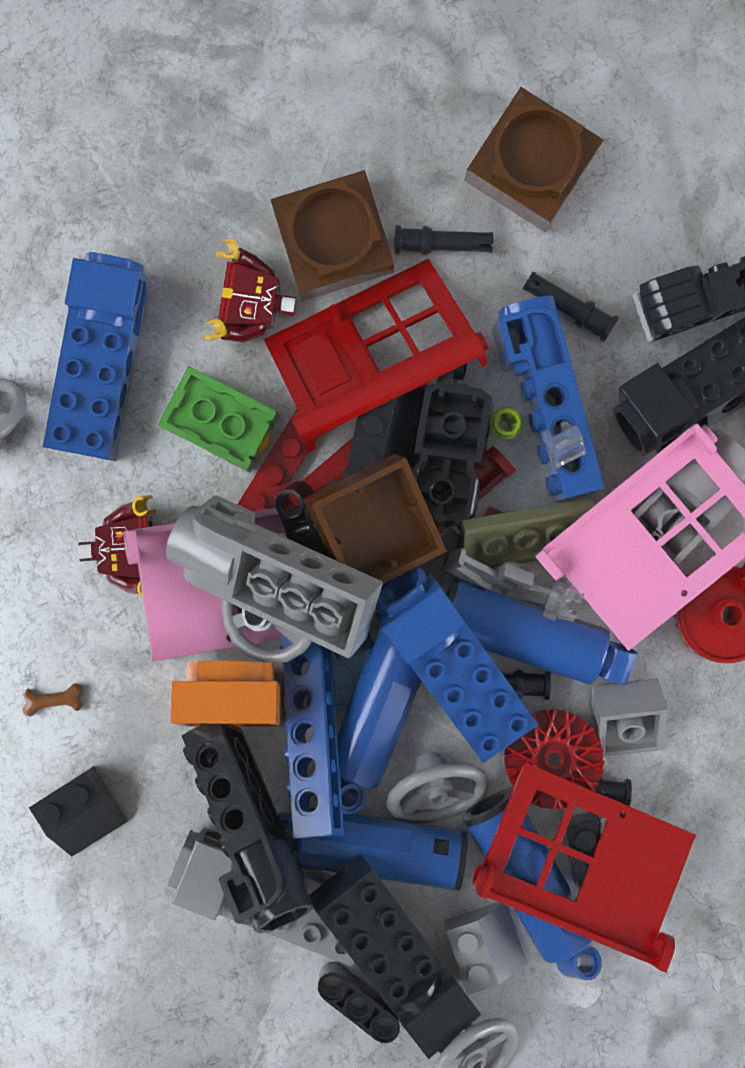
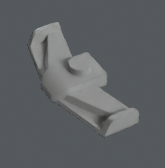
[444,548,576,611]

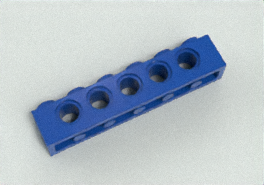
[280,635,344,839]

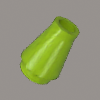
[490,407,523,440]

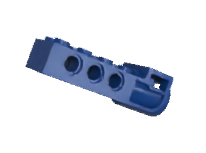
[43,252,148,461]
[492,296,604,502]
[375,568,538,763]

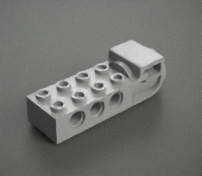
[630,430,745,565]
[166,495,383,659]
[168,829,354,967]

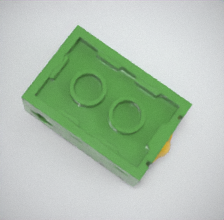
[158,366,280,473]

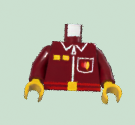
[204,238,297,343]
[78,495,156,597]

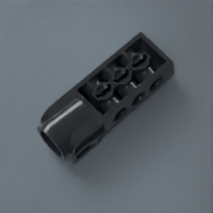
[613,317,745,456]
[181,724,314,933]
[309,854,481,1059]

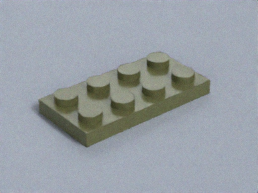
[459,498,594,569]

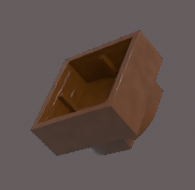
[464,87,604,232]
[270,170,394,301]
[303,454,447,584]

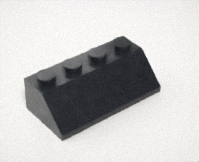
[345,387,425,478]

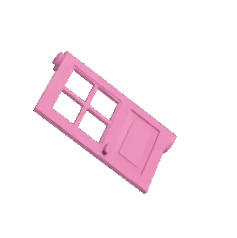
[535,423,745,651]
[123,504,300,662]

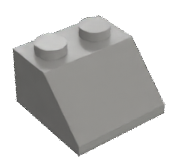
[591,678,667,757]
[444,902,527,995]

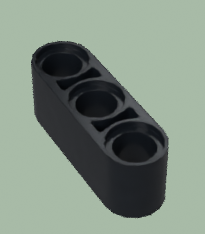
[318,962,400,1043]

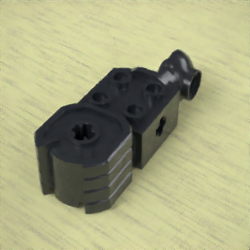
[631,256,745,342]
[411,363,494,532]

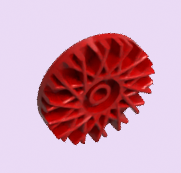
[674,566,745,663]
[504,709,605,810]

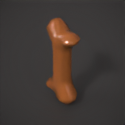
[22,683,83,717]

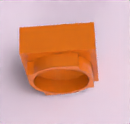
[171,661,284,727]

